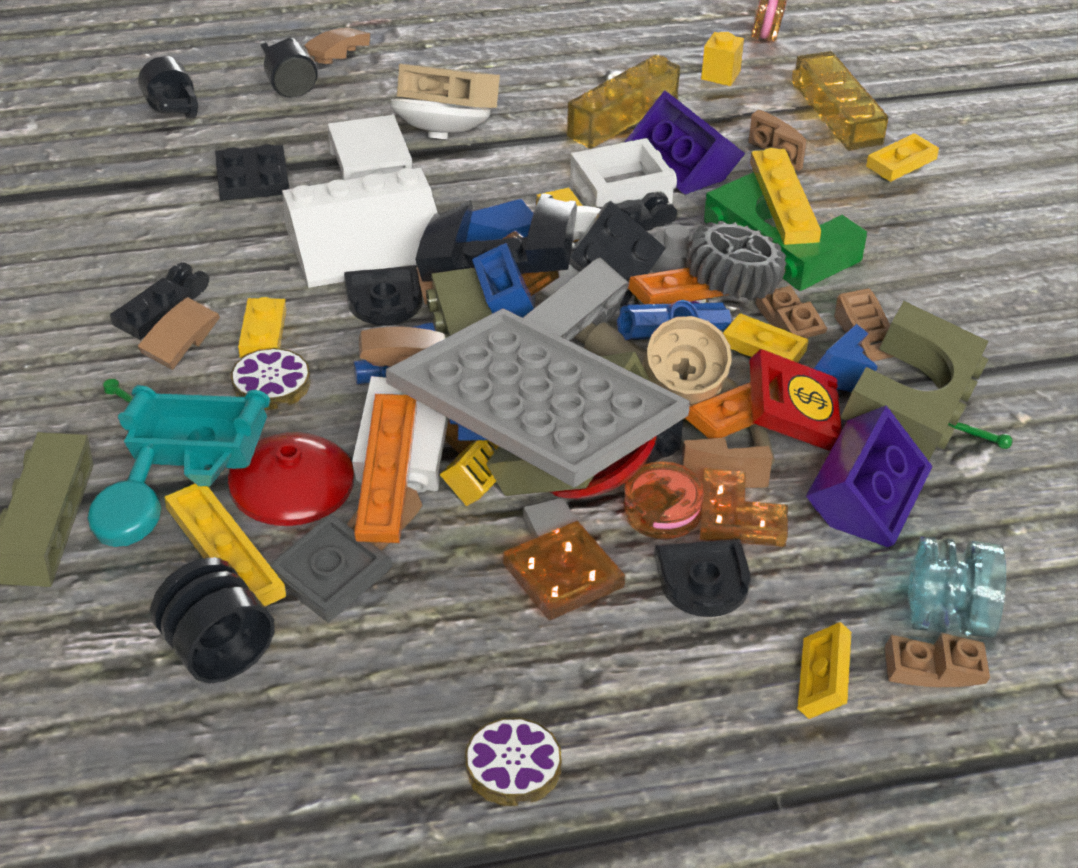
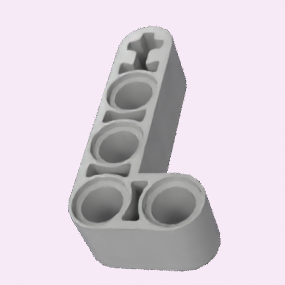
[523,257,629,341]

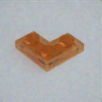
[700,468,788,547]

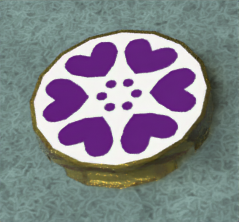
[231,348,311,410]
[465,718,562,806]

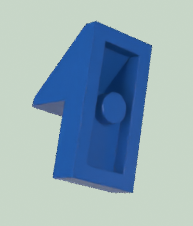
[813,324,877,393]

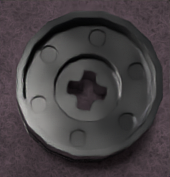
[150,557,275,684]

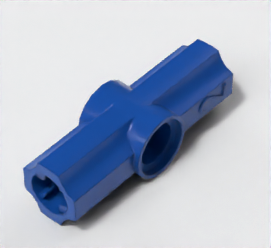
[617,300,732,340]

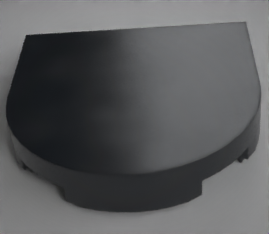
[344,266,422,325]
[654,539,750,617]

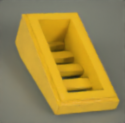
[439,440,498,506]

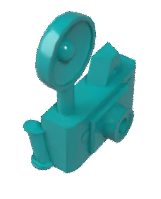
[87,385,270,547]

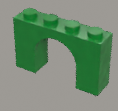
[704,172,868,291]

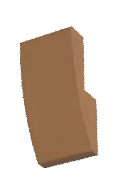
[304,27,370,64]
[748,109,807,171]
[755,285,827,338]
[138,297,220,370]
[359,327,445,367]
[681,438,773,488]
[885,633,990,687]

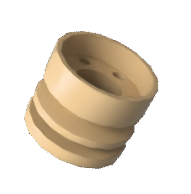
[642,316,732,420]

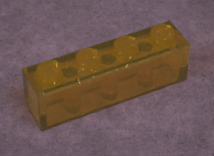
[792,51,889,151]
[567,54,680,149]

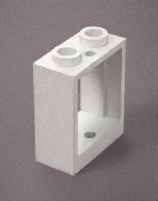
[570,138,677,207]

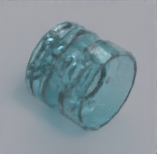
[908,536,1006,638]

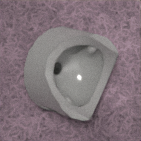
[652,224,693,273]

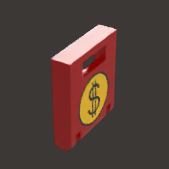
[749,349,842,451]

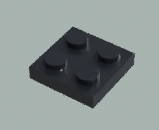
[215,144,289,201]
[569,201,666,307]

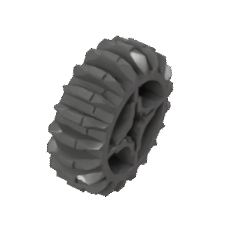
[685,221,786,300]

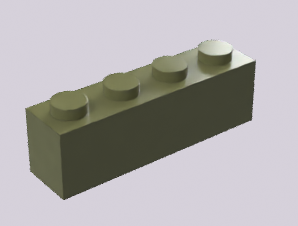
[426,268,492,338]
[0,432,94,587]

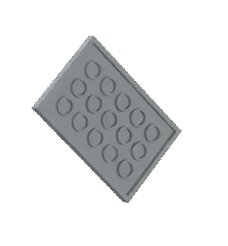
[386,309,690,488]

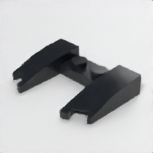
[415,194,577,282]

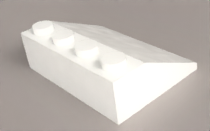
[282,168,437,288]

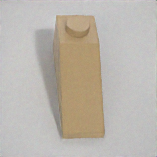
[397,64,500,108]

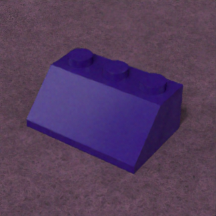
[624,90,745,195]
[806,405,933,547]

